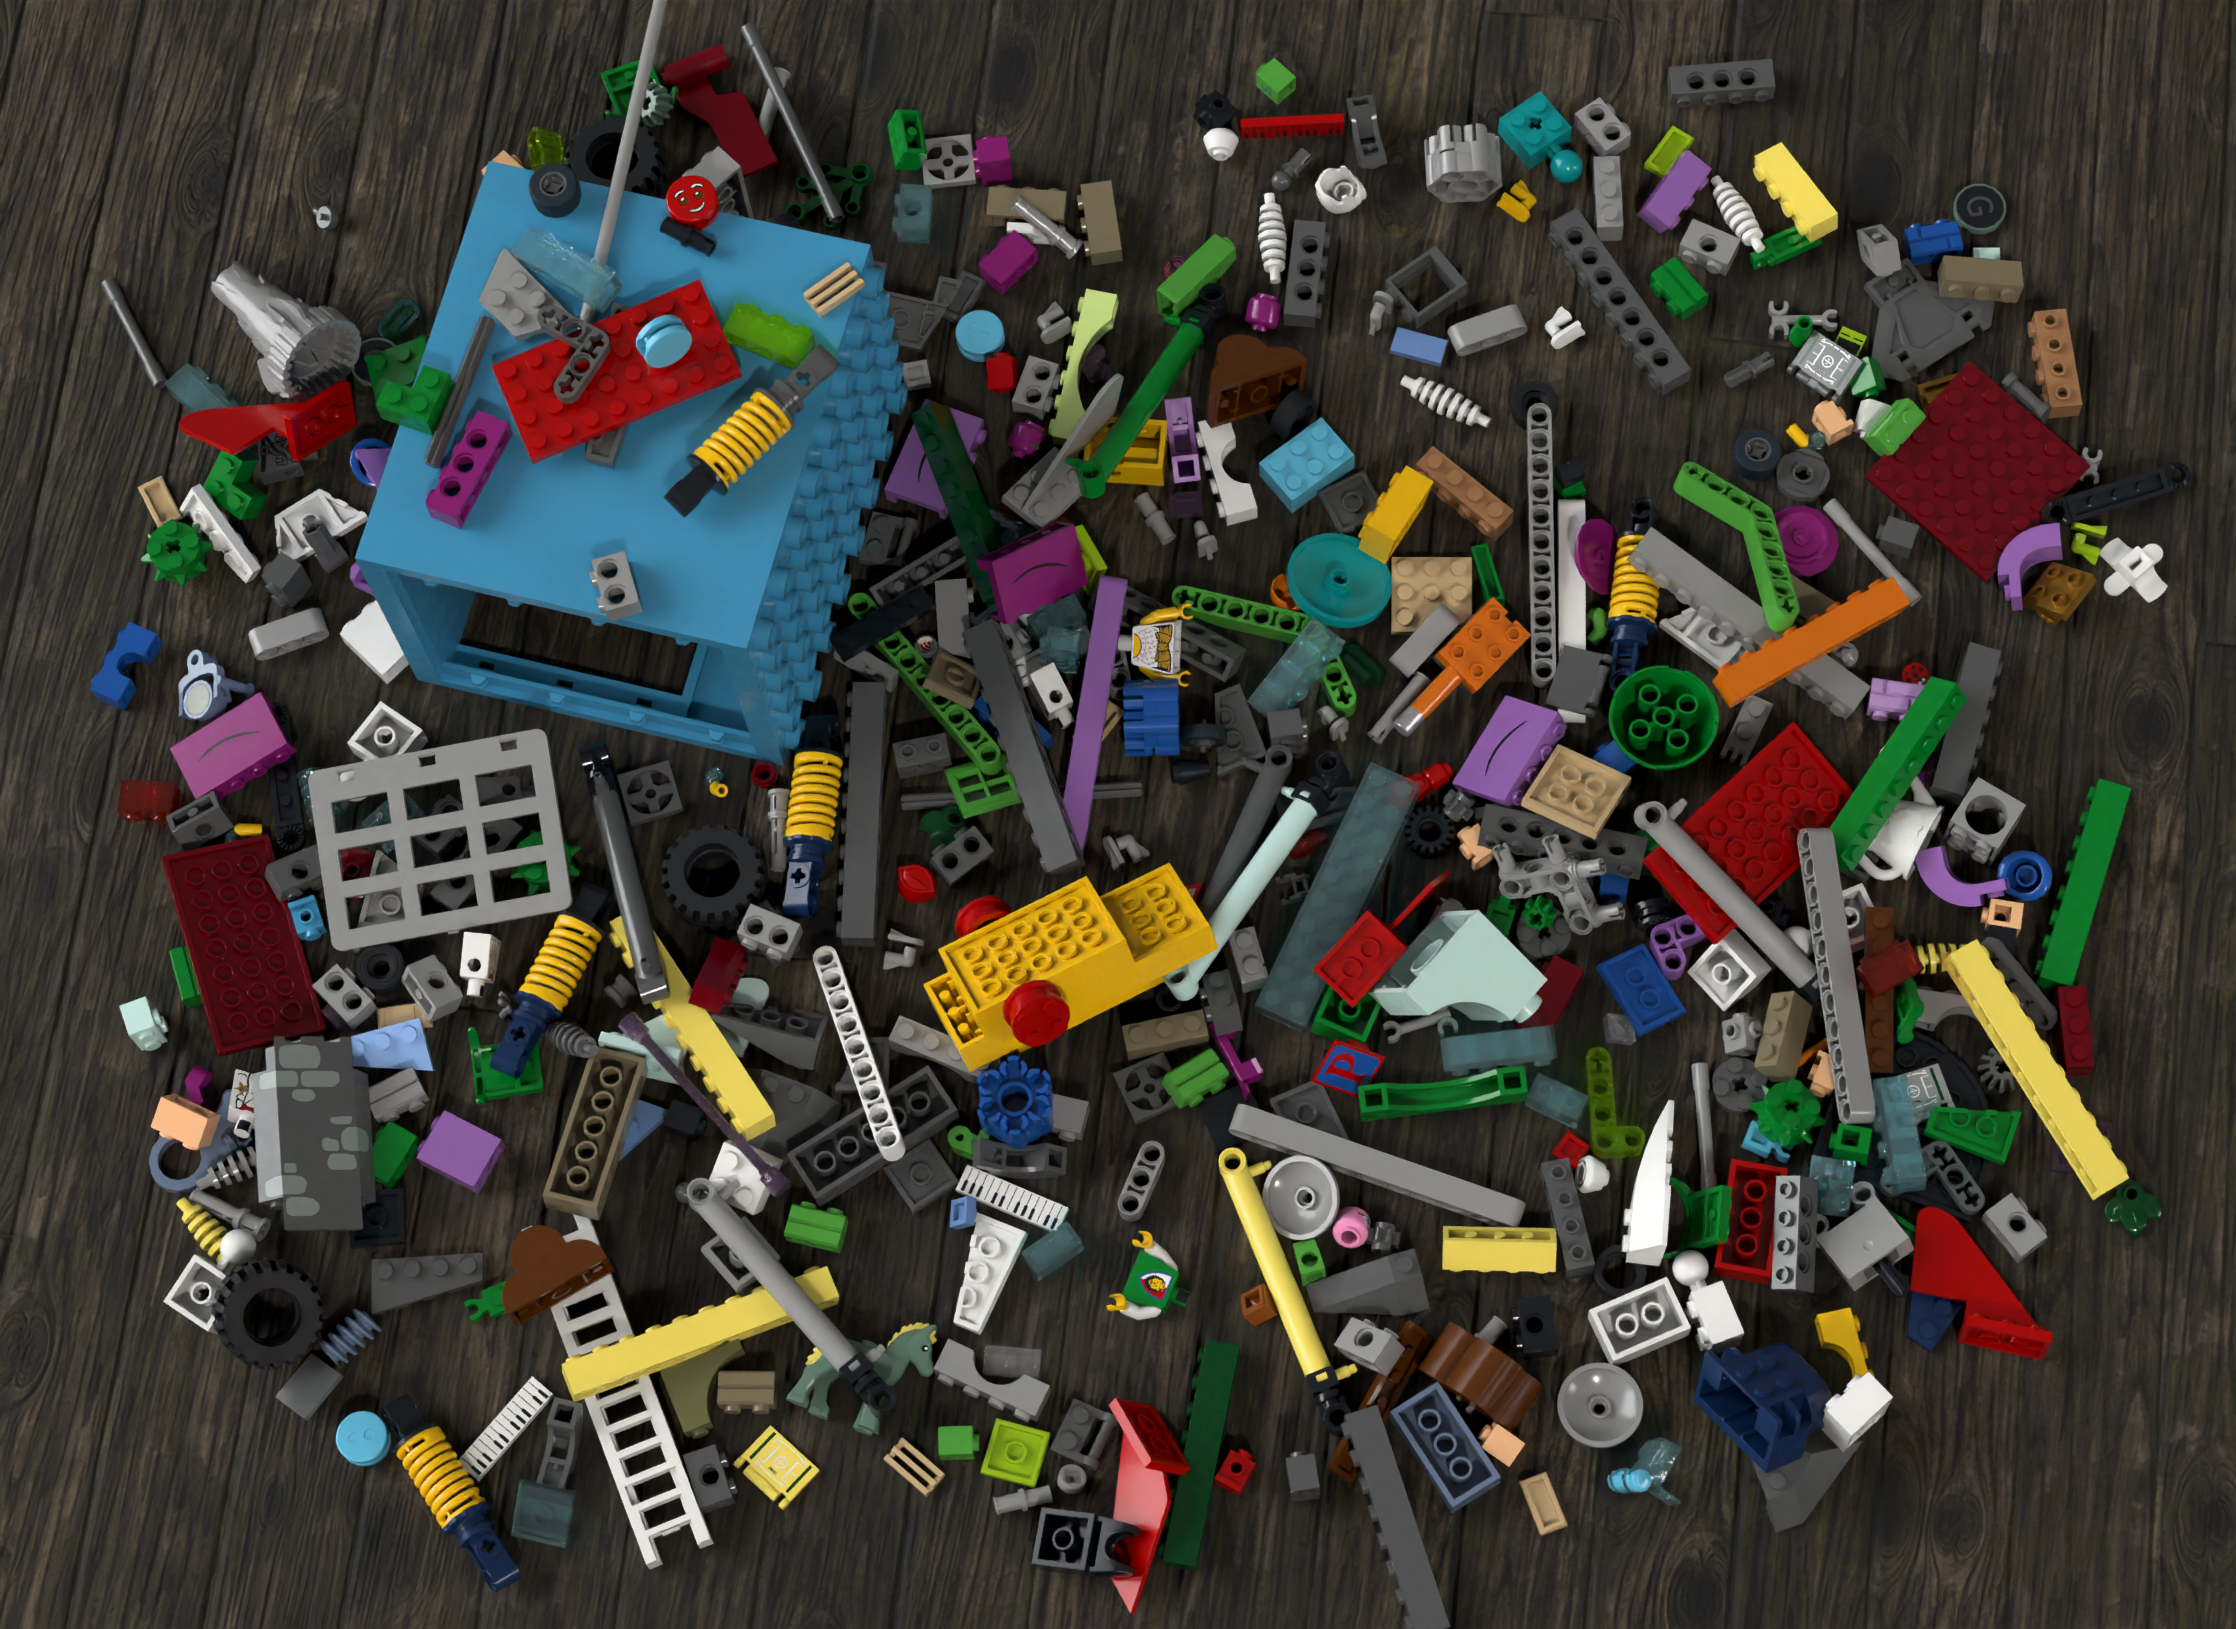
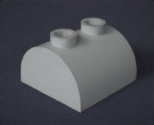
[701,1216,780,1294]

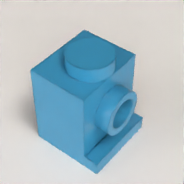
[288,895,328,941]

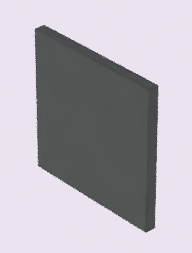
[275,1353,343,1421]

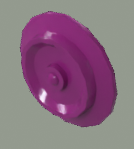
[1774,506,1839,578]
[1574,519,1618,595]

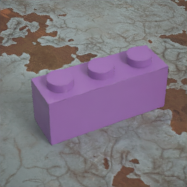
[1636,150,1711,234]

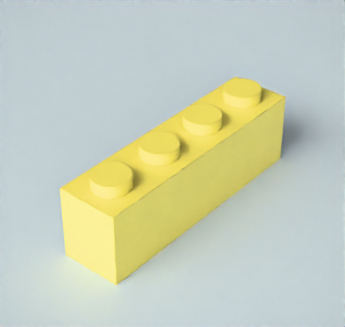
[1753,142,1838,242]
[1442,1226,1557,1274]

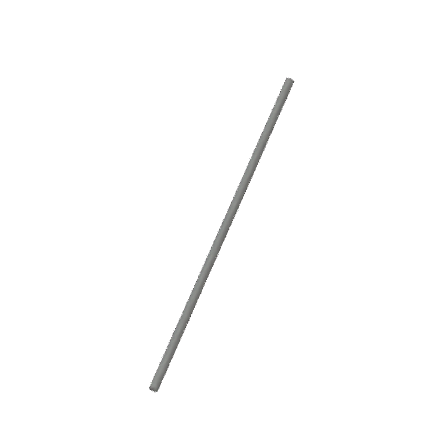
[554,0,668,456]

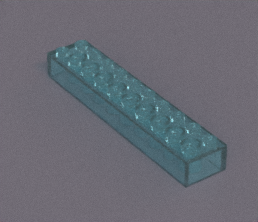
[1255,762,1421,1034]

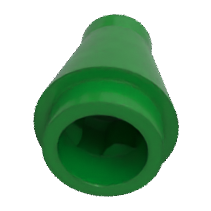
[1788,316,1813,348]

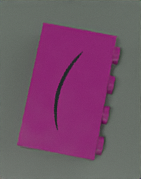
[976,521,1088,624]
[170,692,297,801]

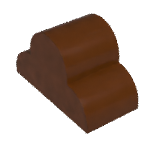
[1205,334,1307,429]
[502,1225,615,1327]
[1417,1322,1543,1434]

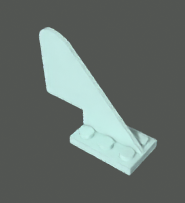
[598,978,769,1085]

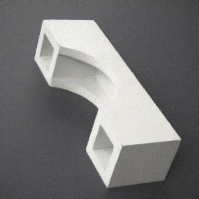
[1195,420,1258,526]

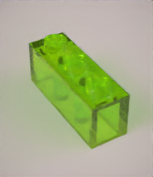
[723,302,816,370]

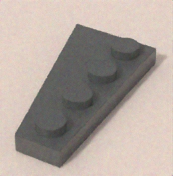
[372,1253,485,1316]

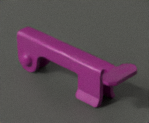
[1209,1023,1263,1101]

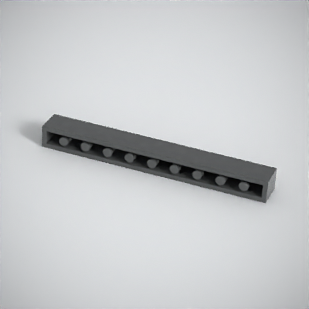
[963,618,1086,878]
[836,682,887,947]

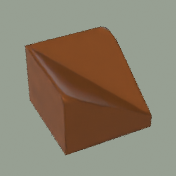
[1240,1283,1278,1326]

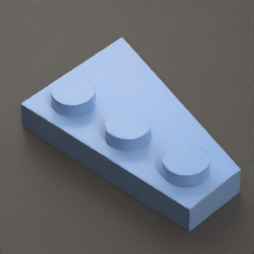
[351,1018,435,1071]

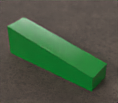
[1471,543,1505,608]

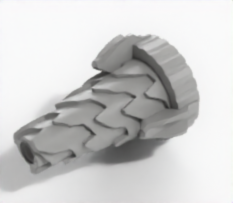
[211,261,361,402]

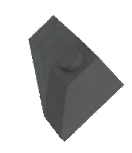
[711,1003,829,1070]
[1306,1249,1430,1317]

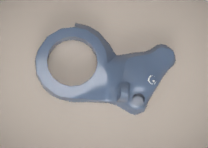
[149,1089,256,1194]

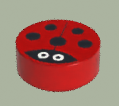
[1901,663,1929,685]

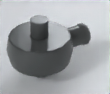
[312,206,339,230]

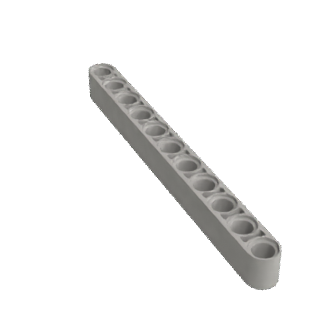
[1527,403,1556,689]
[1797,828,1876,1124]
[1228,1104,1526,1228]

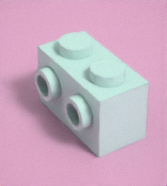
[119,996,169,1051]

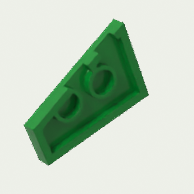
[1923,1106,2021,1165]

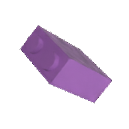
[416,1110,506,1194]

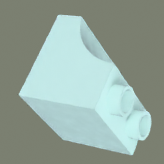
[1368,910,1548,1023]

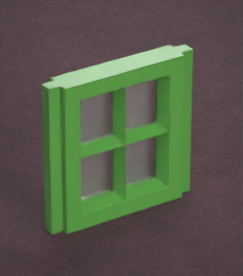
[944,752,1023,819]

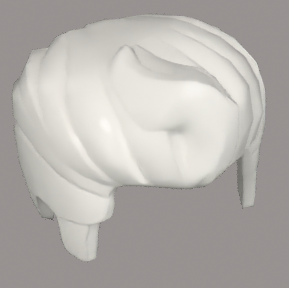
[1315,166,1367,214]

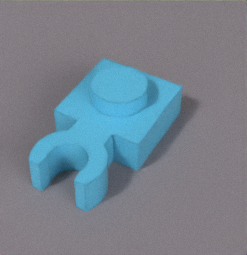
[1741,1120,1794,1163]

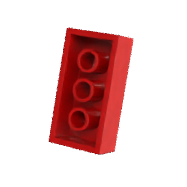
[1712,1159,1788,1285]

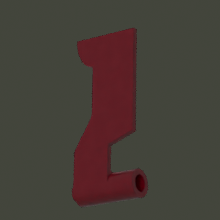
[661,43,779,178]

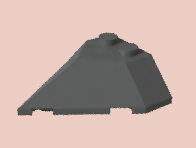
[739,1068,843,1167]
[1744,1430,1862,1533]

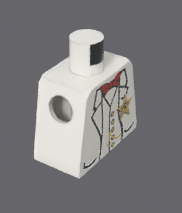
[1028,662,1076,729]
[460,932,501,997]
[227,1069,255,1138]

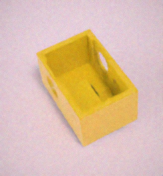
[1083,417,1168,486]

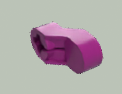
[185,1065,213,1109]

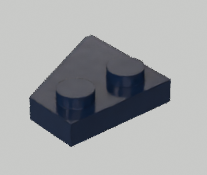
[1906,1291,1962,1353]

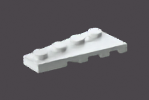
[179,484,261,583]
[953,1212,1028,1335]

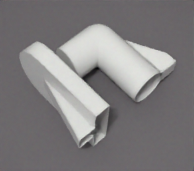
[1545,306,1585,349]

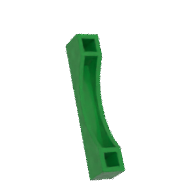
[1358,1065,1528,1122]

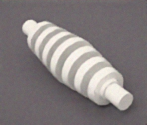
[1711,176,1765,253]
[1258,193,1287,284]
[1400,375,1491,428]

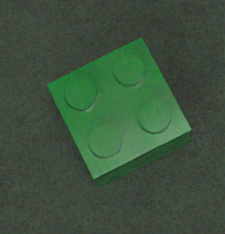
[1309,986,1381,1044]

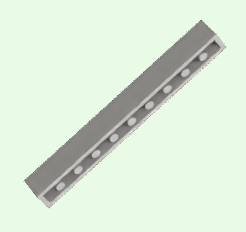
[1627,527,1871,720]

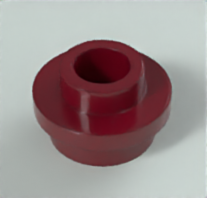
[751,762,778,789]

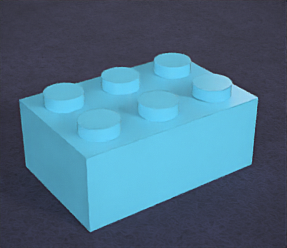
[1259,417,1354,513]

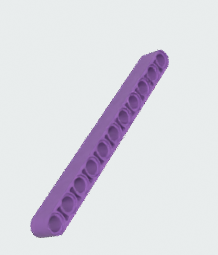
[1063,575,1128,855]

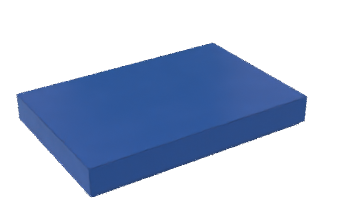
[1596,943,1687,1037]

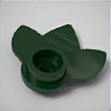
[918,804,971,851]
[2105,1180,2161,1236]

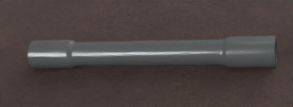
[101,277,168,390]

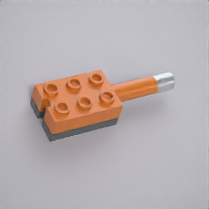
[1393,597,1531,736]

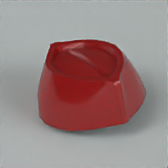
[897,864,938,904]

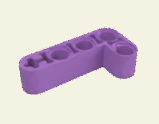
[1649,914,1740,980]

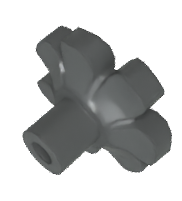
[497,990,520,1020]

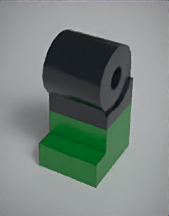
[1553,457,1586,499]

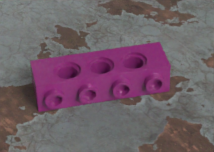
[426,410,513,529]

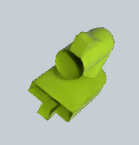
[2070,522,2108,565]

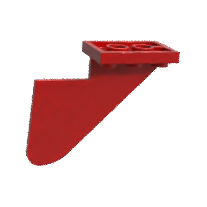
[179,379,357,462]
[1312,870,1452,1008]
[1910,1207,2053,1360]

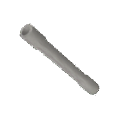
[1823,498,1922,607]
[1691,1063,1717,1190]

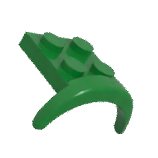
[601,60,678,125]
[365,335,429,402]
[468,1027,545,1105]
[1662,1177,1732,1259]

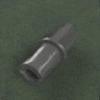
[1723,351,1775,388]

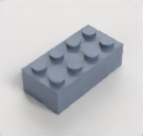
[1389,1381,1501,1513]

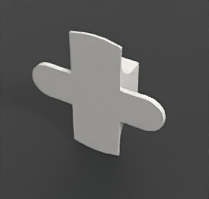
[2099,537,2168,603]

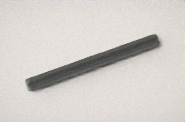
[424,316,495,468]

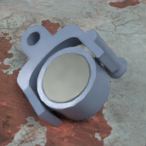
[178,649,254,723]

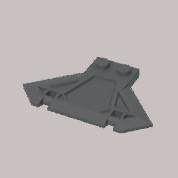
[1863,257,1995,383]

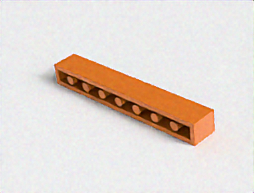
[1712,576,1910,708]

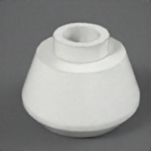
[1203,128,1239,161]
[1575,1155,1610,1193]

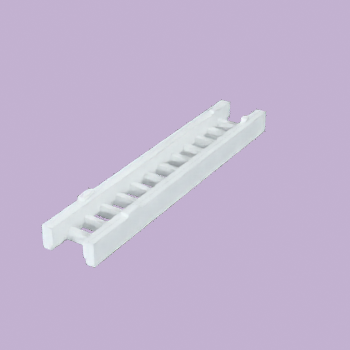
[522,1214,714,1569]

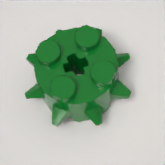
[141,519,213,586]
[510,829,580,896]
[1750,1079,1825,1148]

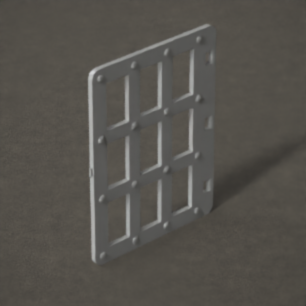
[308,729,573,951]

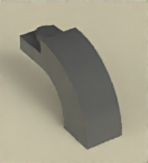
[1346,94,1387,169]
[972,1138,1067,1179]
[536,1397,583,1490]

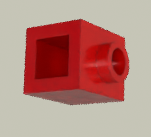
[986,353,1019,394]

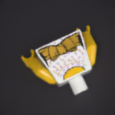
[1118,603,1194,687]

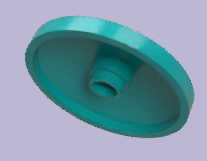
[1286,533,1392,628]

